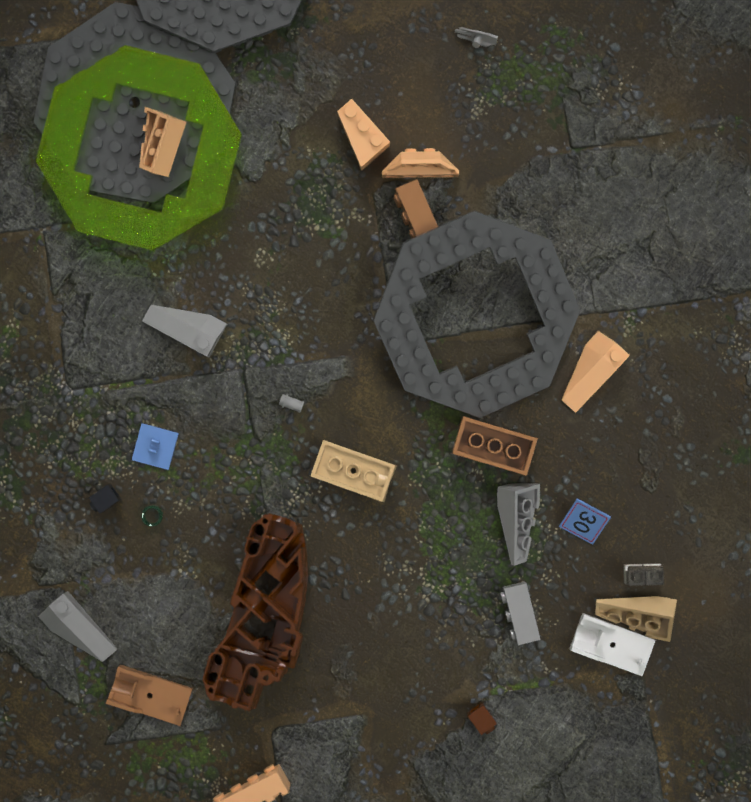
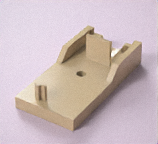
[311,440,397,502]

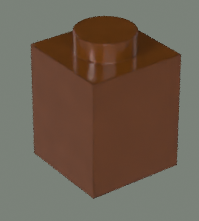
[467,702,497,735]

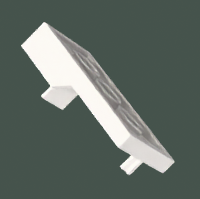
[569,613,655,676]

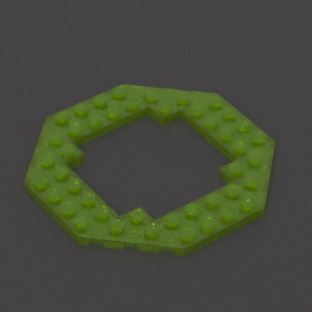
[36,45,242,251]

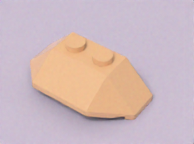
[382,148,459,178]

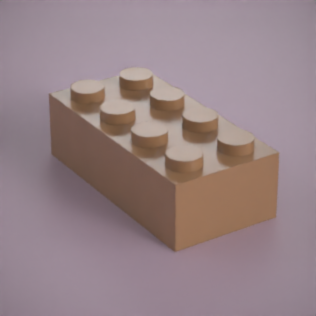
[394,179,438,239]
[451,416,538,476]

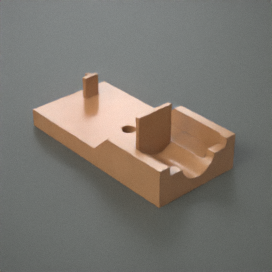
[106,664,193,726]

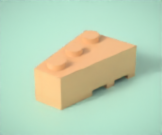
[337,99,390,171]
[140,107,186,177]

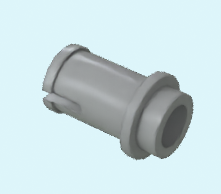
[279,394,304,413]

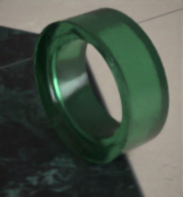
[141,505,163,526]

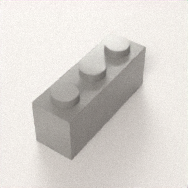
[500,581,541,645]

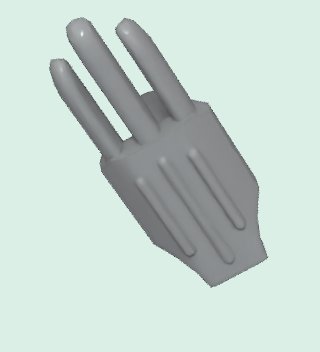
[455,27,498,48]

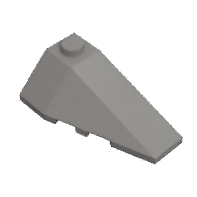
[142,305,227,358]
[497,483,540,566]
[38,591,117,662]

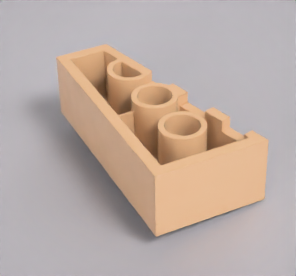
[213,764,290,802]

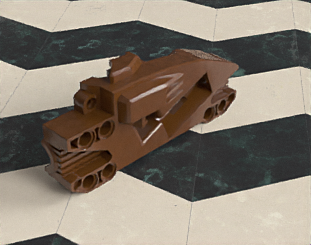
[203,513,308,711]

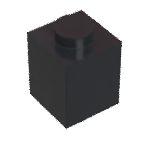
[89,484,122,514]

